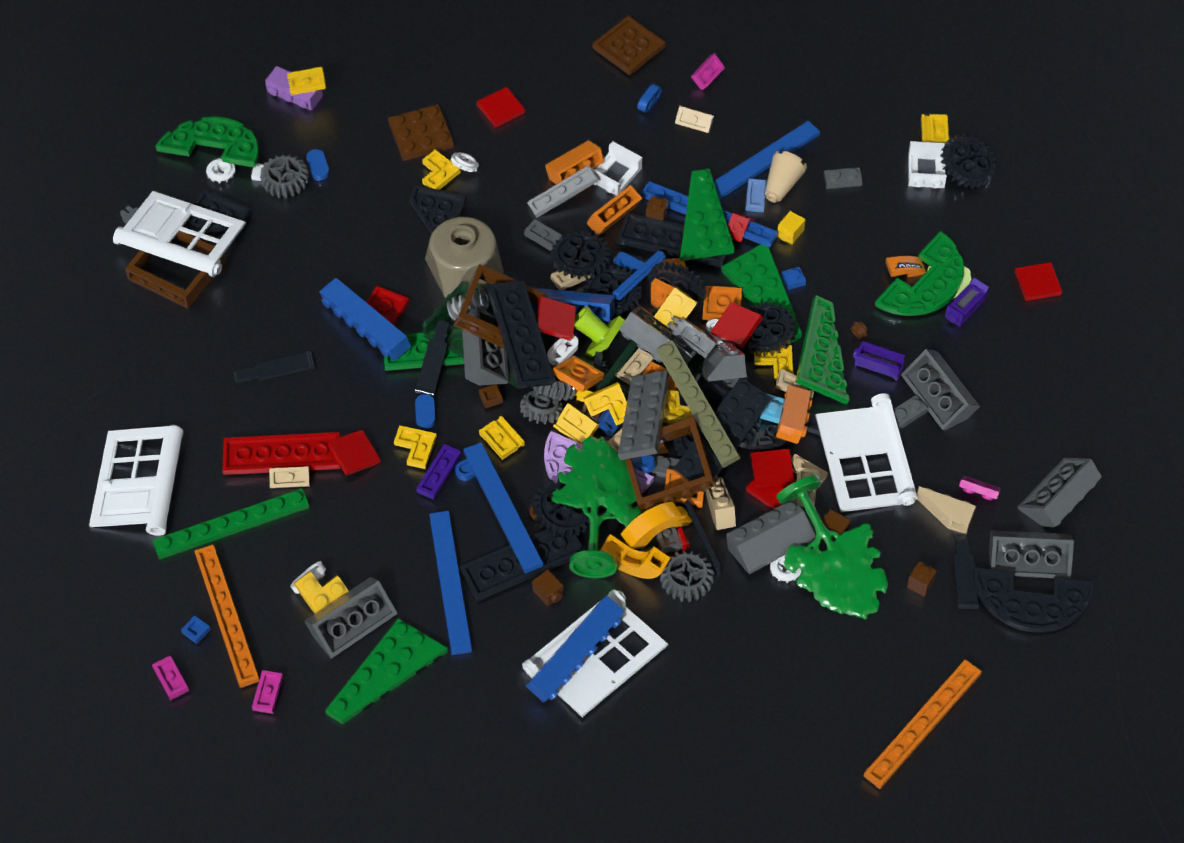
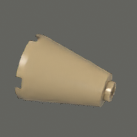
[765,151,807,203]

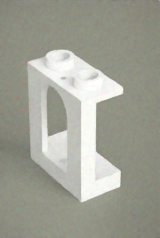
[908,141,947,188]
[590,142,642,196]

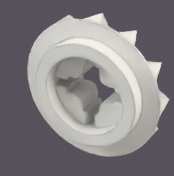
[451,153,479,172]
[206,159,235,183]
[770,555,801,583]

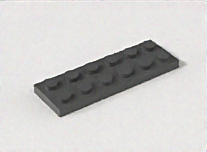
[618,370,670,460]

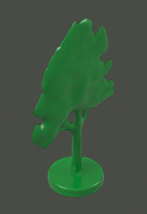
[552,436,643,578]
[776,475,888,619]

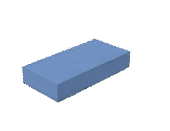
[746,179,766,212]

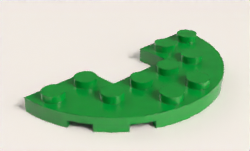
[156,117,259,167]
[875,231,964,316]

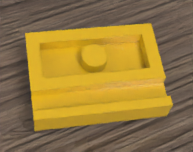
[287,67,326,95]
[921,114,949,143]
[654,286,698,330]
[553,403,600,445]
[479,416,525,460]

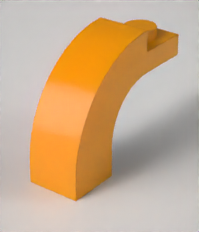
[621,502,692,549]
[599,534,670,579]

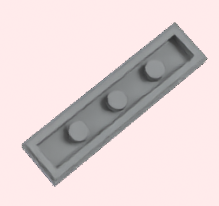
[527,165,598,218]

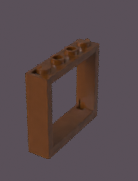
[125,231,226,308]
[453,264,548,349]
[625,417,717,511]

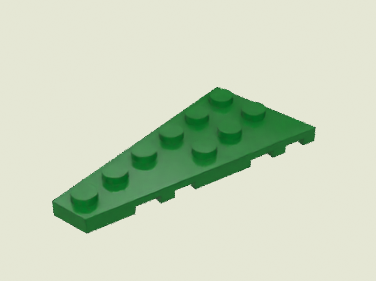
[680,169,734,261]
[721,244,802,345]
[795,295,849,404]
[325,619,448,724]

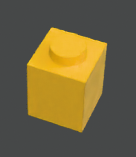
[778,211,805,244]

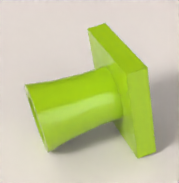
[574,306,625,358]

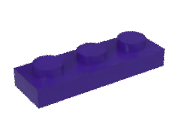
[416,444,462,500]

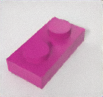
[691,54,725,90]
[959,476,1001,500]
[152,656,189,700]
[252,670,283,714]

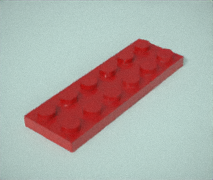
[223,432,340,475]

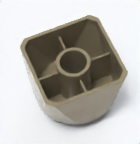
[425,217,504,300]

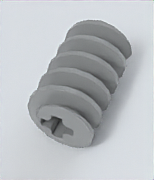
[447,288,489,320]

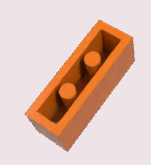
[545,140,604,185]
[587,185,642,237]
[776,385,812,444]

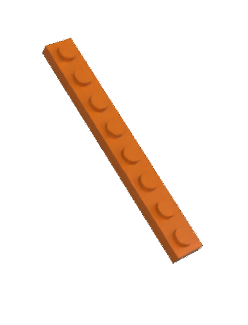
[194,545,259,688]
[864,660,982,789]

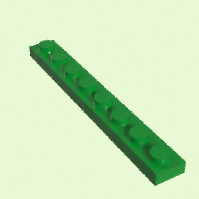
[152,488,309,560]

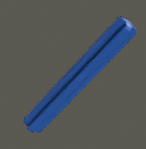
[613,251,666,300]

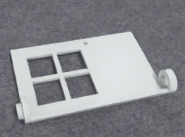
[113,191,245,277]
[815,394,918,512]
[89,425,184,536]
[522,589,668,717]

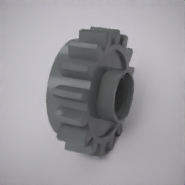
[520,390,562,424]

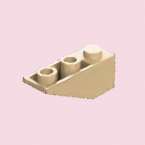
[706,477,736,530]
[917,486,976,534]

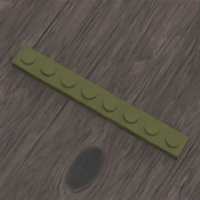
[656,340,740,468]

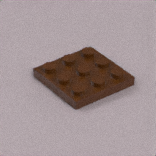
[593,16,666,75]
[388,105,454,161]

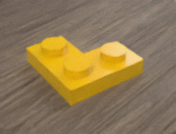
[422,150,461,190]
[754,345,793,381]
[583,382,627,426]
[662,390,699,426]
[394,425,437,469]
[293,571,348,614]

